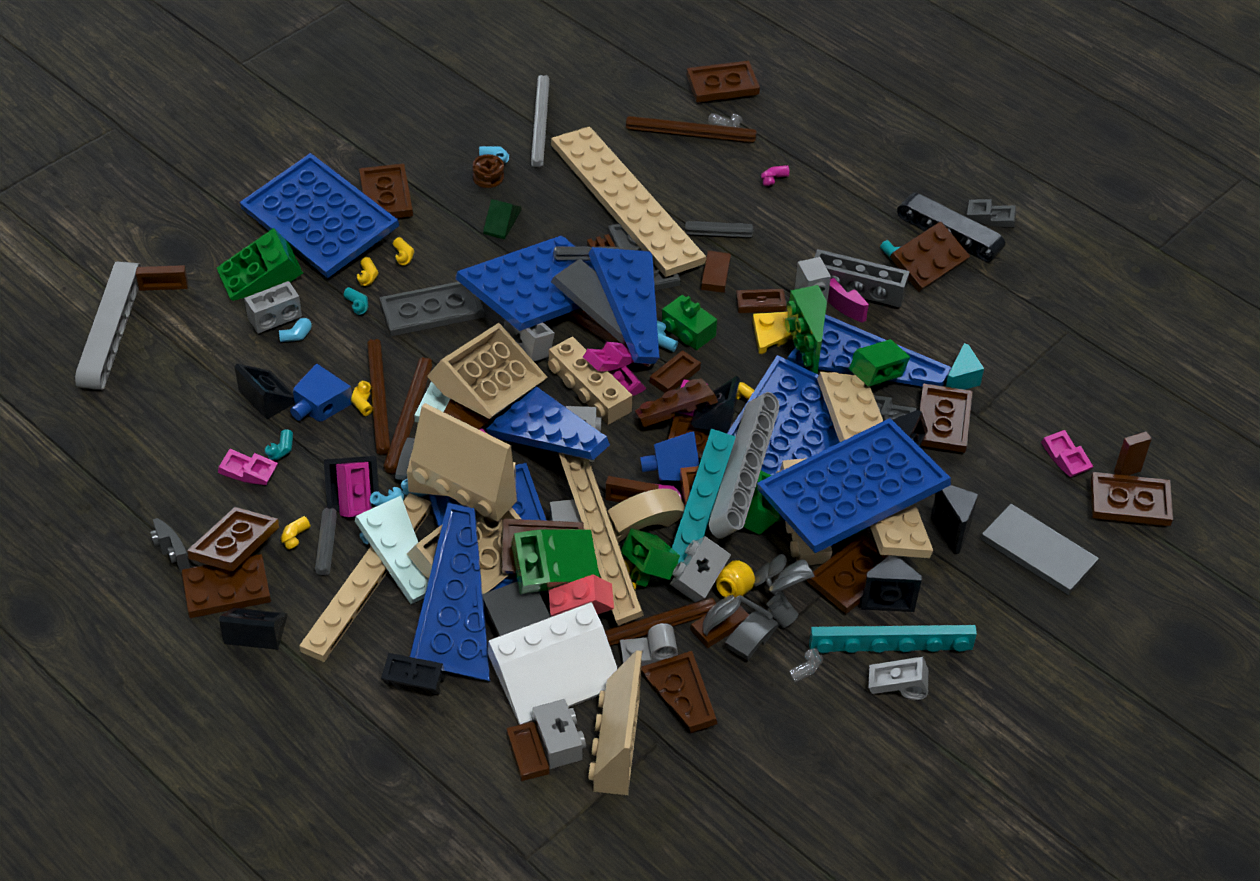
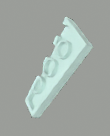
[355,496,429,604]

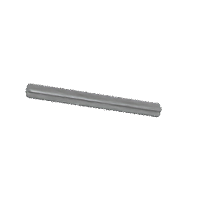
[531,75,549,168]

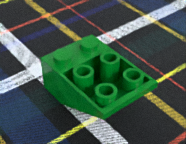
[216,228,303,301]
[785,285,827,374]
[511,529,600,594]

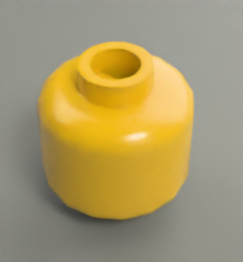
[715,560,755,598]

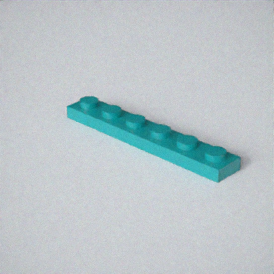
[672,429,736,563]
[809,625,977,653]

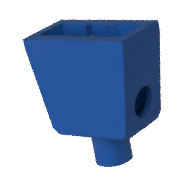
[290,364,352,422]
[640,432,699,481]

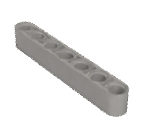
[75,261,142,390]
[709,392,780,539]

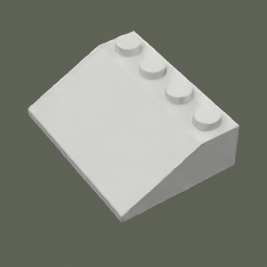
[488,602,617,725]

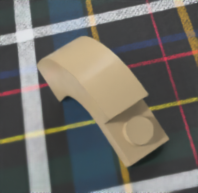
[608,489,685,543]

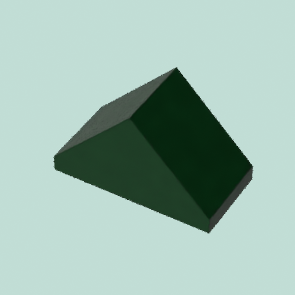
[483,199,522,240]

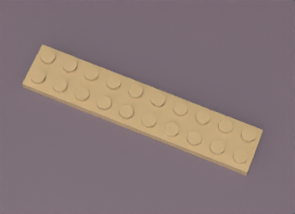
[551,127,706,277]
[817,372,933,558]

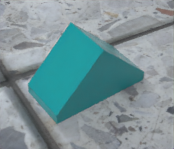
[946,343,984,390]

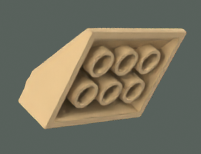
[427,323,548,419]
[411,403,517,521]
[407,506,521,594]
[589,650,642,795]

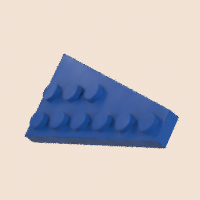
[588,247,659,364]
[787,314,952,387]
[486,387,610,460]
[410,503,490,682]

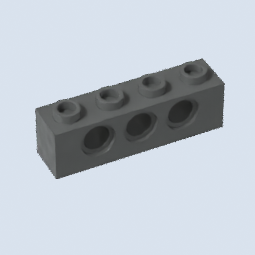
[814,249,910,308]

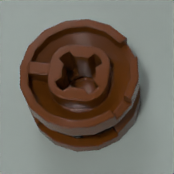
[473,154,504,188]

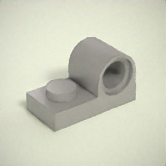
[620,624,678,666]
[868,657,929,700]

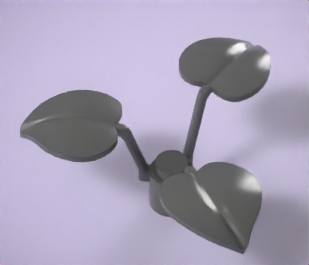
[703,554,815,636]

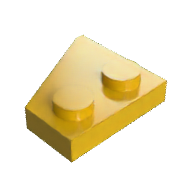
[752,312,793,354]

